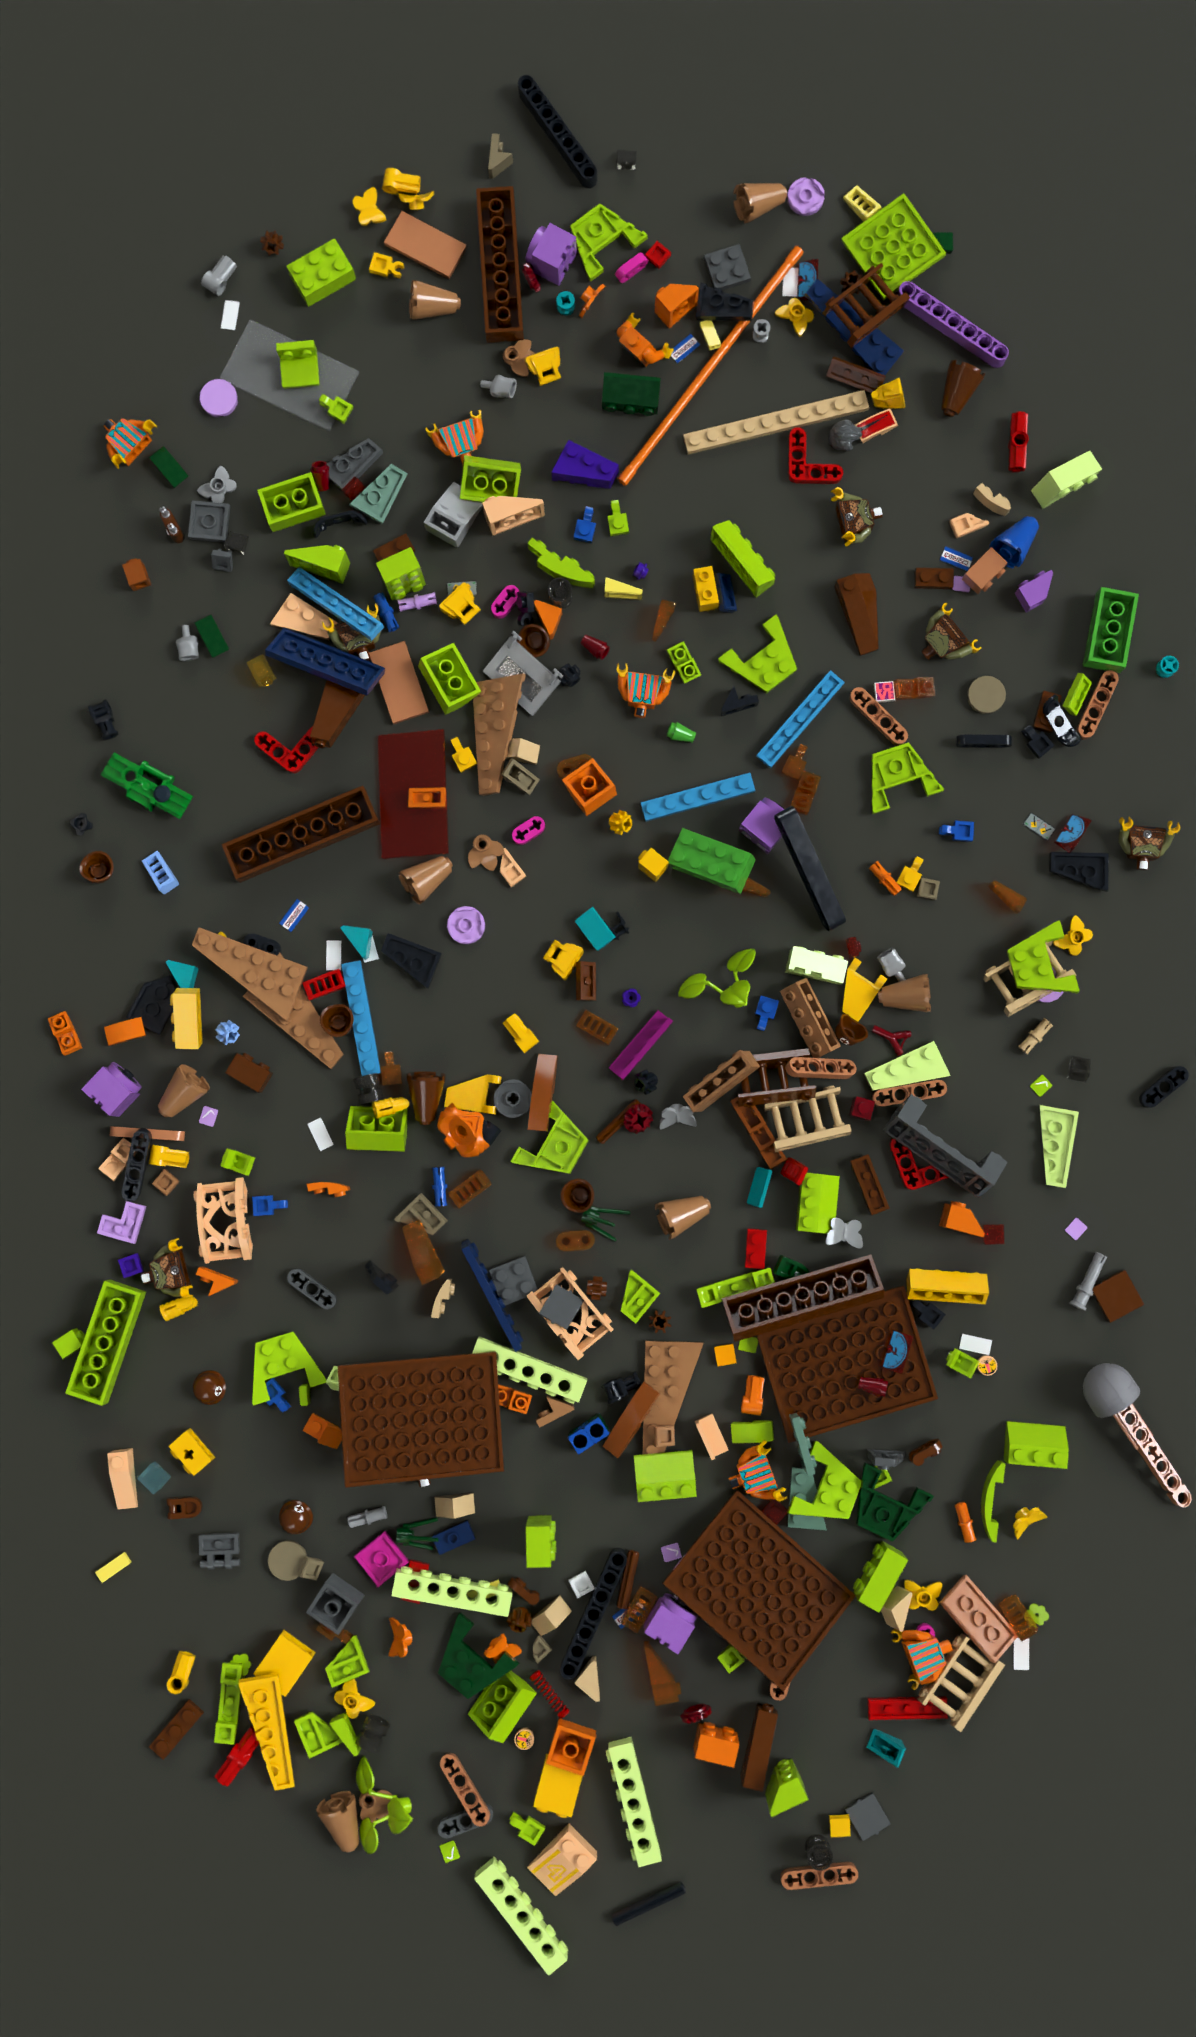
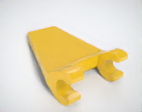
[842,958,887,1022]
[444,1074,502,1115]

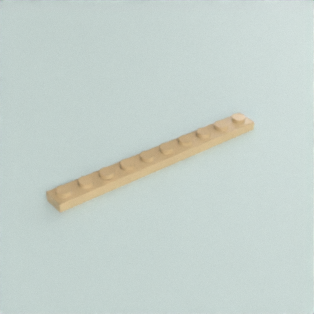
[683,390,869,455]

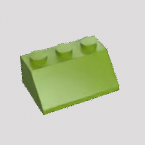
[460,455,521,502]
[418,643,481,715]
[345,1106,408,1152]
[795,1173,840,1233]
[1004,1421,1069,1469]
[634,1450,697,1502]
[468,1671,537,1743]
[765,1759,808,1817]

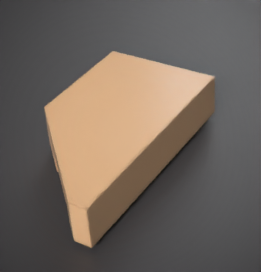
[949,513,989,539]
[500,848,526,888]

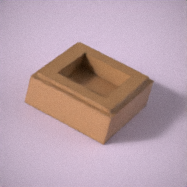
[152,1169,180,1196]
[654,1425,675,1447]

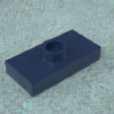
[714,573,737,613]
[432,1520,476,1555]

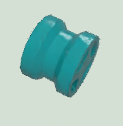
[556,291,575,316]
[1156,656,1179,678]

